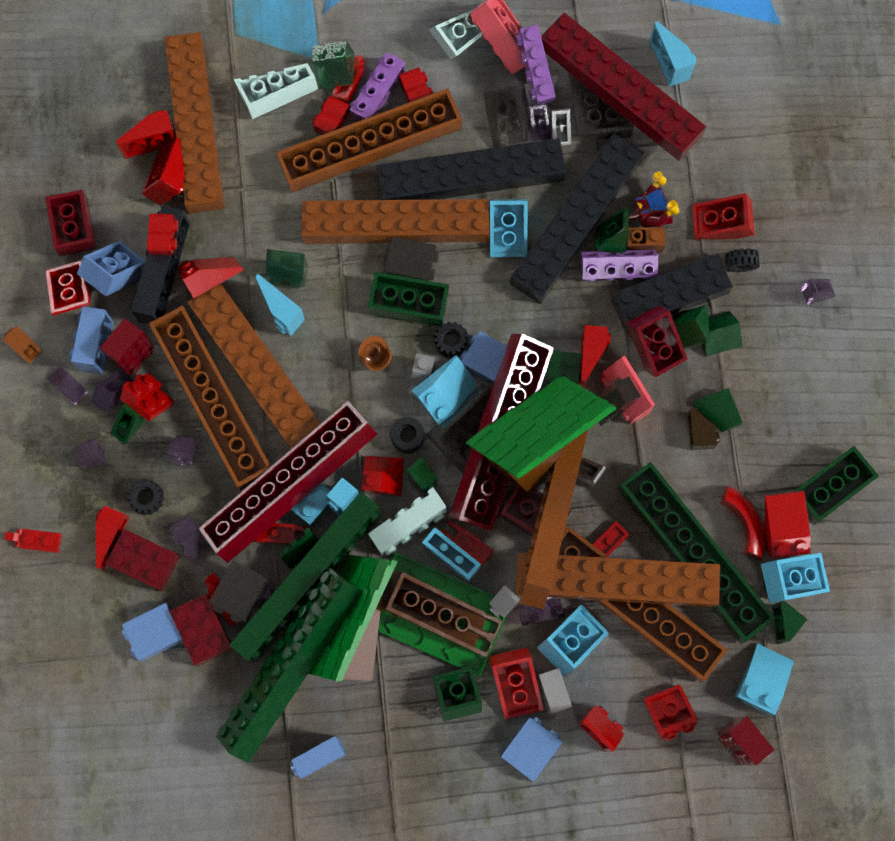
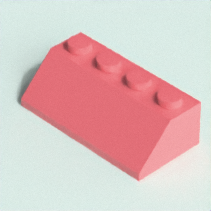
[470,0,525,75]

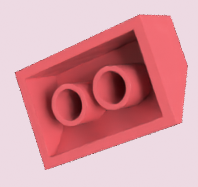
[600,356,655,424]

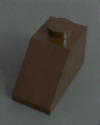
[687,409,720,450]

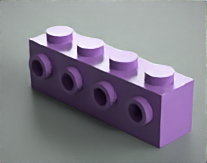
[516,25,556,106]
[349,52,406,122]
[581,249,658,281]

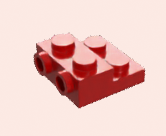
[120,373,174,422]
[643,684,697,741]

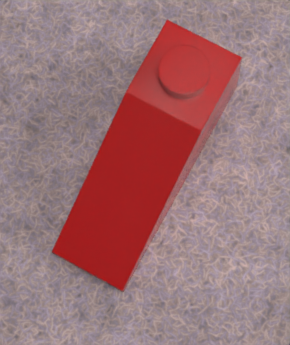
[96,505,130,571]

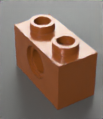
[3,326,43,364]

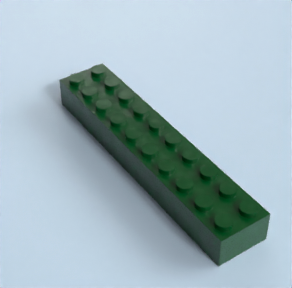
[618,462,776,644]
[230,491,381,663]
[216,567,363,763]

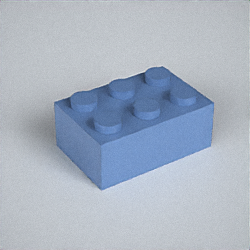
[77,241,146,296]
[70,307,114,375]

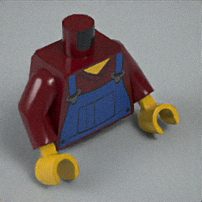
[628,171,679,228]

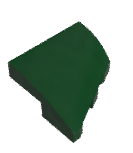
[692,388,743,433]
[279,528,318,570]

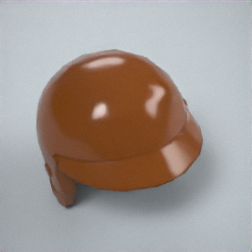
[358,336,392,371]

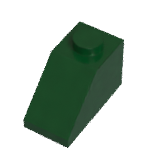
[110,404,146,444]
[407,457,437,494]

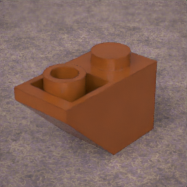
[627,228,665,253]

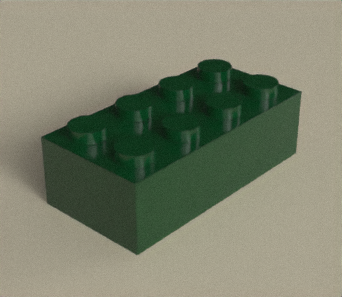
[368,272,449,327]
[539,350,582,392]
[793,446,879,526]

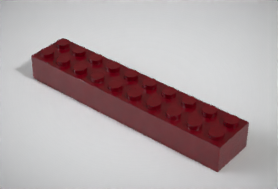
[541,13,706,161]
[449,334,554,531]
[199,401,378,563]

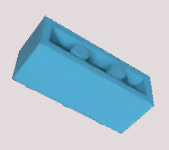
[327,478,359,516]
[422,527,481,582]

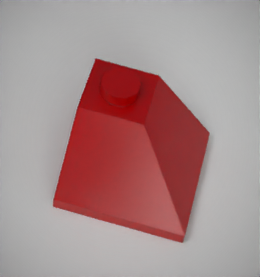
[361,456,404,497]

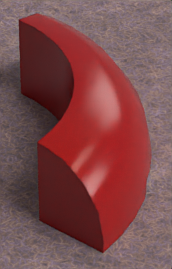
[720,486,766,561]

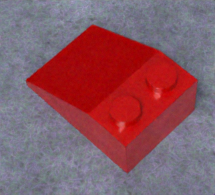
[117,110,176,159]
[142,137,185,206]
[692,193,755,240]
[176,257,243,298]
[46,260,92,316]
[579,325,611,388]
[764,491,811,558]
[490,647,544,720]
[577,705,625,752]

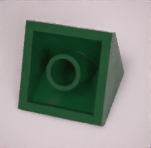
[596,207,628,253]
[672,305,710,349]
[702,311,742,357]
[772,601,807,645]

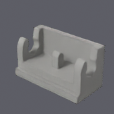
[536,668,572,715]

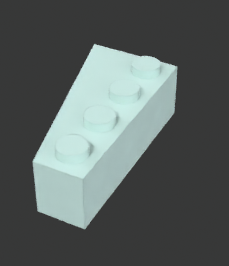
[429,9,482,59]
[234,63,318,119]
[368,487,446,556]

